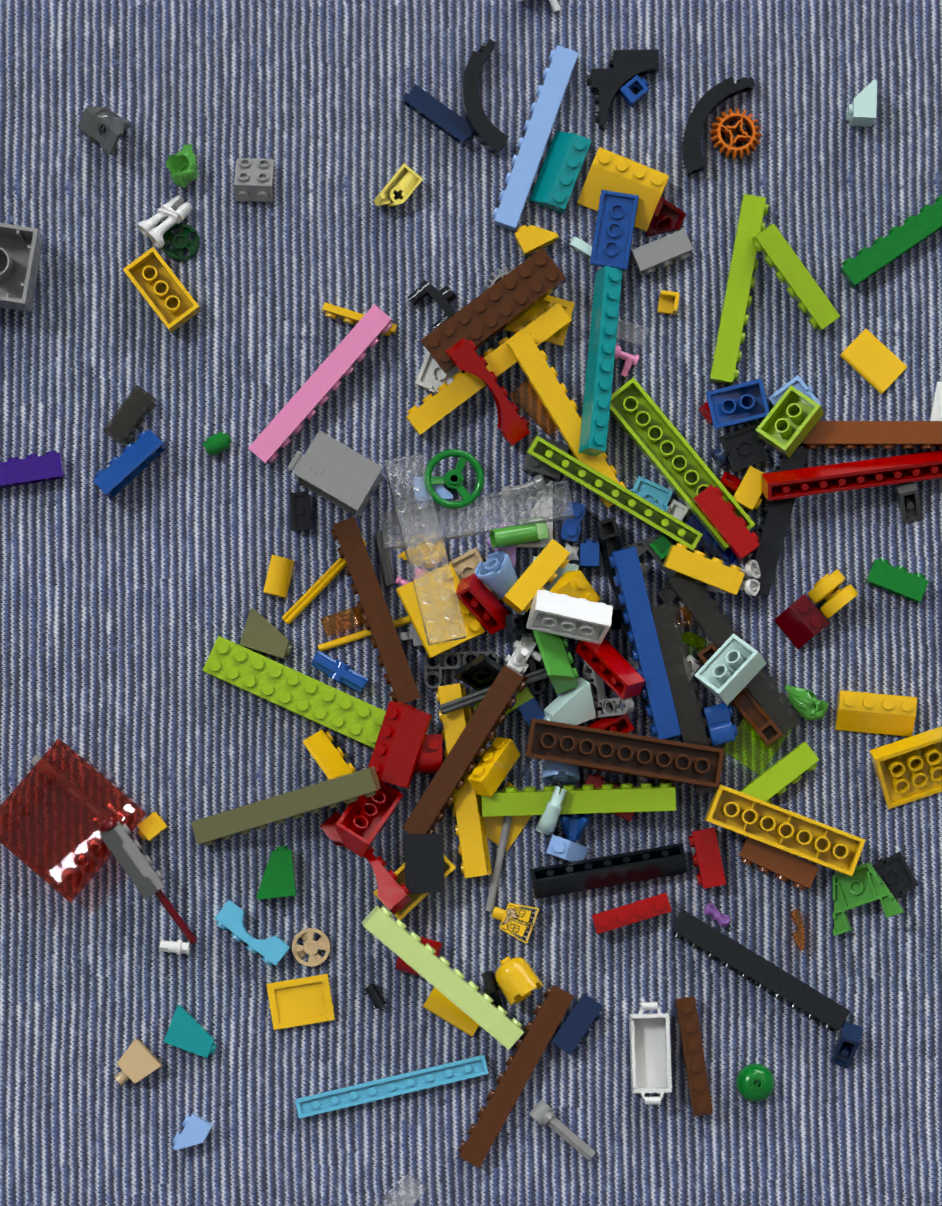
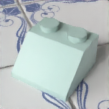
[846,80,877,127]

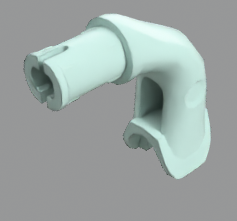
[536,786,567,836]

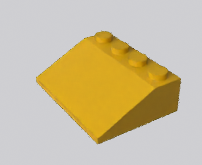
[577,147,669,232]
[396,564,485,658]
[869,726,942,809]

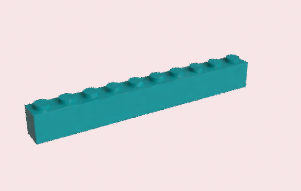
[579,266,623,457]

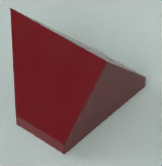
[645,197,686,237]

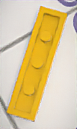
[322,302,397,336]

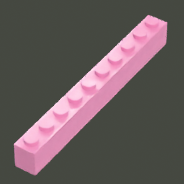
[248,304,393,464]

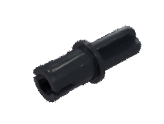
[481,970,502,1007]

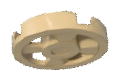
[292,928,330,967]

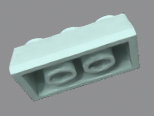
[694,633,767,705]

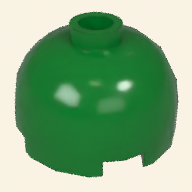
[736,1063,775,1102]

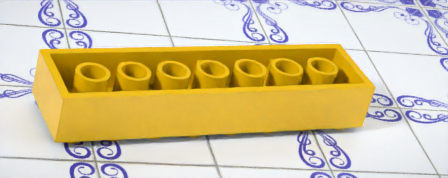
[704,784,866,876]

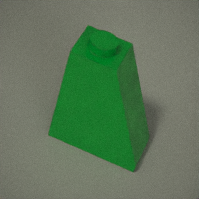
[257,846,297,900]

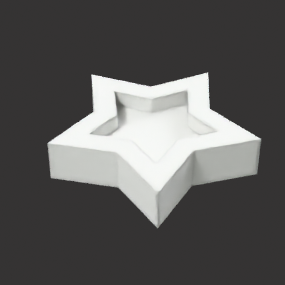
[565,543,579,563]

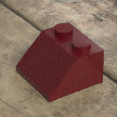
[773,594,829,649]

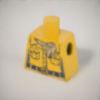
[491,903,539,944]

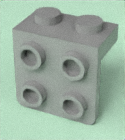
[234,158,274,202]

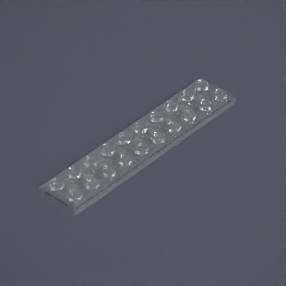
[384,454,467,645]
[380,480,574,551]

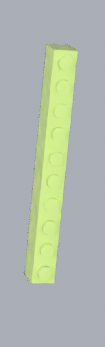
[362,905,524,1050]

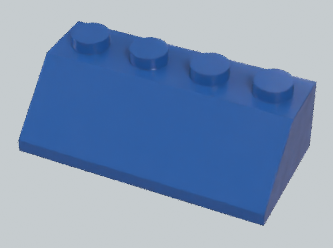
[93,429,167,500]

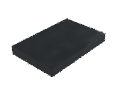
[404,833,445,894]

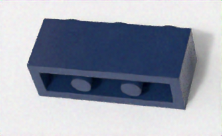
[551,993,604,1055]

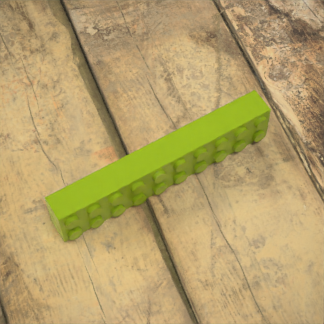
[610,377,756,552]
[202,636,386,749]

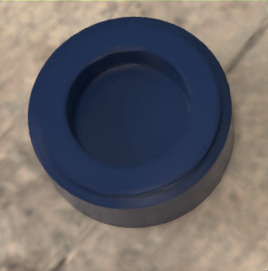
[711,448,727,468]

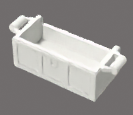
[629,1002,672,1105]

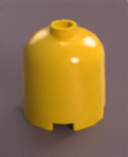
[495,956,543,1006]

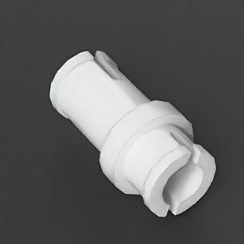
[160,940,191,955]

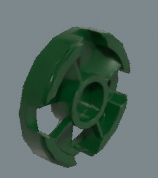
[163,223,200,261]

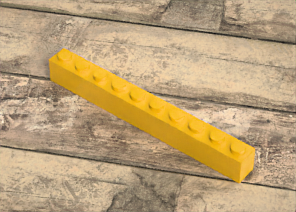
[405,302,572,435]
[507,332,627,508]
[436,683,492,878]

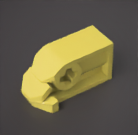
[373,163,423,207]

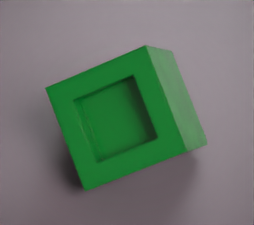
[648,534,674,562]

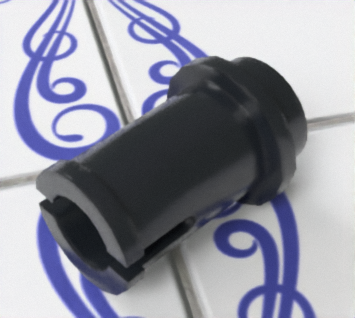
[365,983,387,1009]

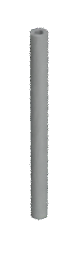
[485,816,512,912]

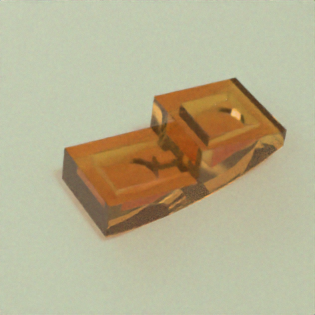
[320,606,364,637]
[789,909,805,951]

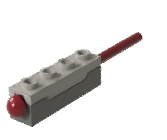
[100,819,197,944]

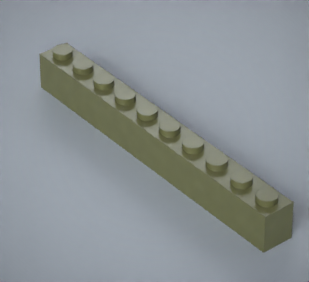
[191,766,381,846]

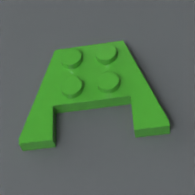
[833,863,904,936]

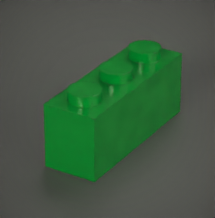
[865,558,929,604]

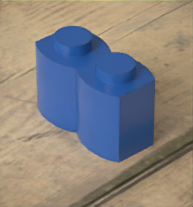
[561,502,585,544]
[703,703,738,746]

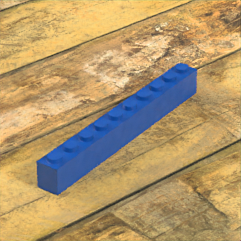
[609,546,682,739]

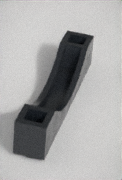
[594,517,630,635]

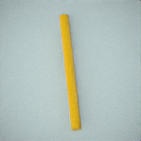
[318,616,411,652]

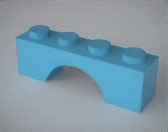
[215,900,291,966]

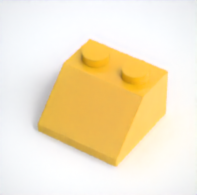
[550,570,601,603]

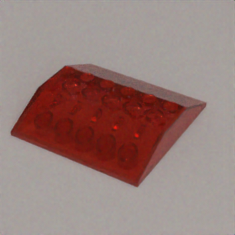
[0,738,147,903]

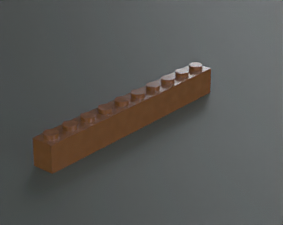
[330,517,421,703]
[402,665,528,835]
[457,985,574,1168]

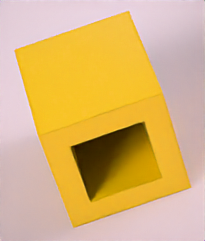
[137,812,168,841]

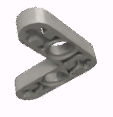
[582,663,634,718]

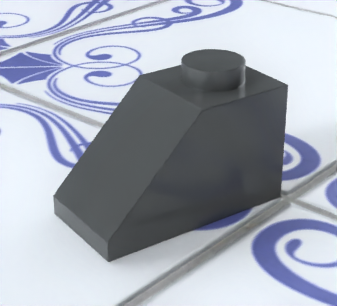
[894,481,921,523]

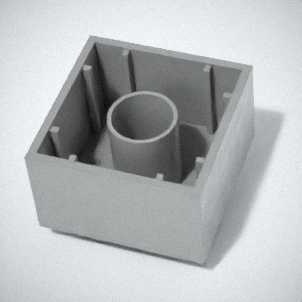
[0,223,44,312]

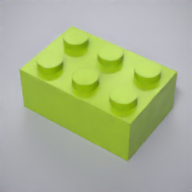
[756,385,824,458]

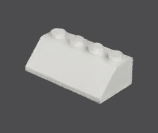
[526,590,613,644]

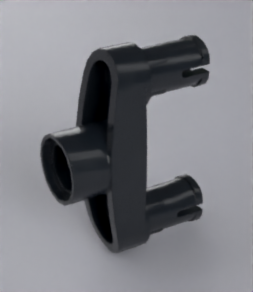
[407,280,457,329]

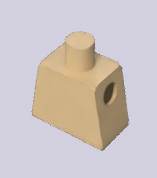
[114,1038,163,1086]

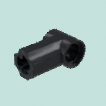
[525,658,545,696]

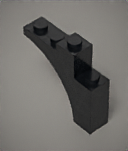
[587,49,659,129]

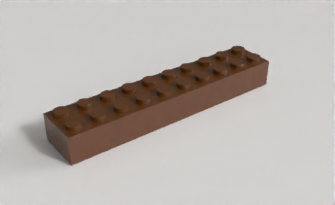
[525,718,724,789]

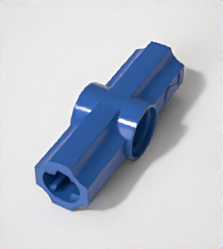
[310,651,368,693]

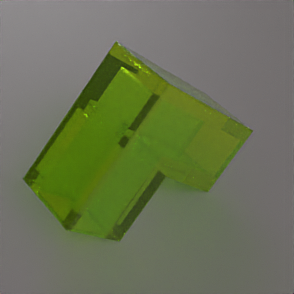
[671,630,706,650]

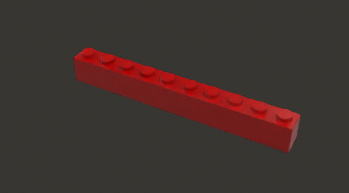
[762,450,942,501]

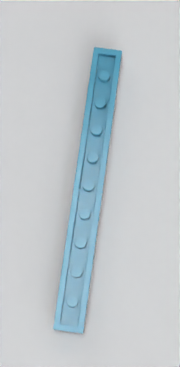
[295,1055,489,1119]

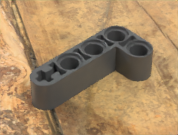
[424,651,499,690]

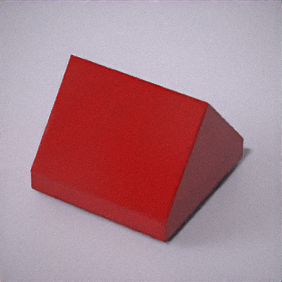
[720,472,742,495]

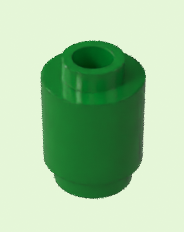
[202,431,232,456]

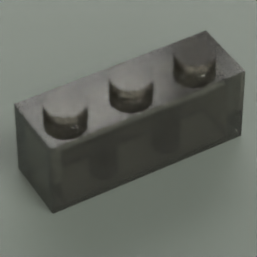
[103,385,157,447]

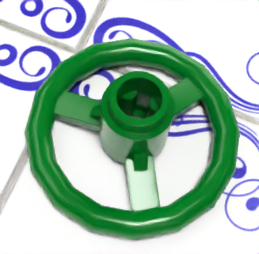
[424,449,484,509]

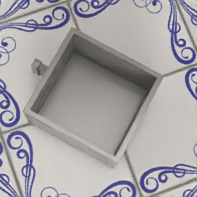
[287,430,384,518]

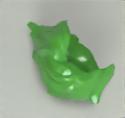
[166,144,199,188]
[785,685,829,720]

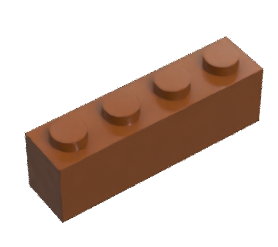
[738,837,819,891]

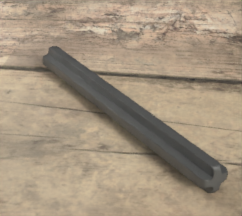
[439,667,548,715]

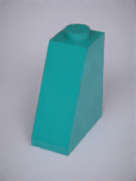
[164,1005,217,1058]

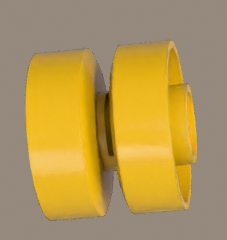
[807,569,859,619]

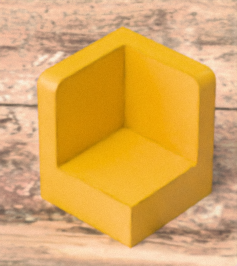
[657,290,680,315]

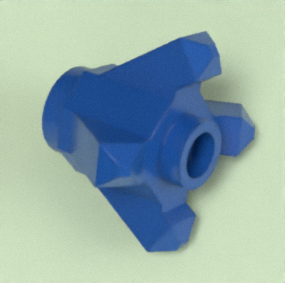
[559,813,590,841]

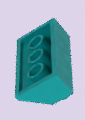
[529,131,592,214]

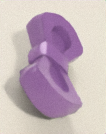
[704,903,730,927]

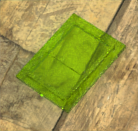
[723,699,795,776]

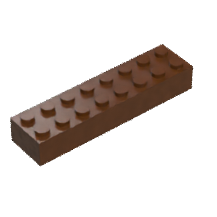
[420,247,567,374]

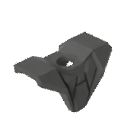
[78,106,132,155]

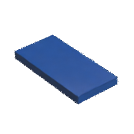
[589,190,639,271]

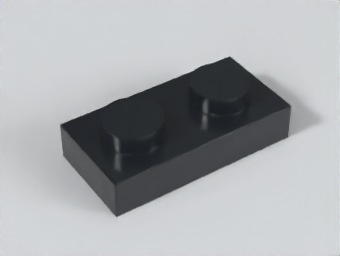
[290,491,312,532]

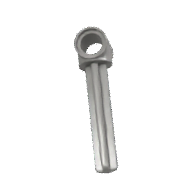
[529,1099,596,1160]

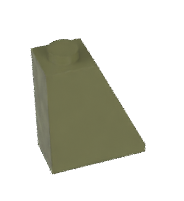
[239,608,292,660]

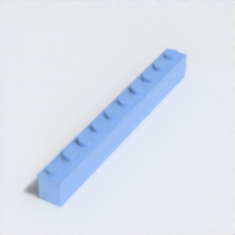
[492,45,579,232]

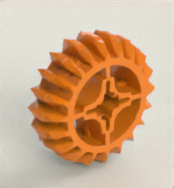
[710,108,762,160]

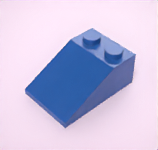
[706,378,770,429]

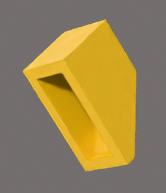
[514,225,559,257]

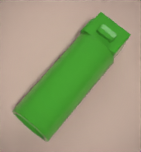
[490,522,549,548]

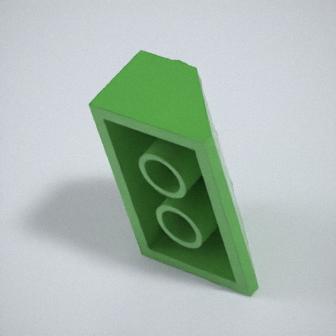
[533,630,580,694]

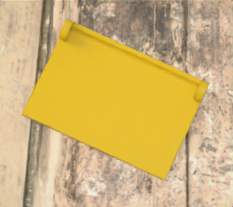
[840,328,907,394]
[484,782,532,851]
[423,987,479,1037]

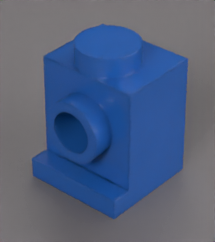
[619,75,649,108]

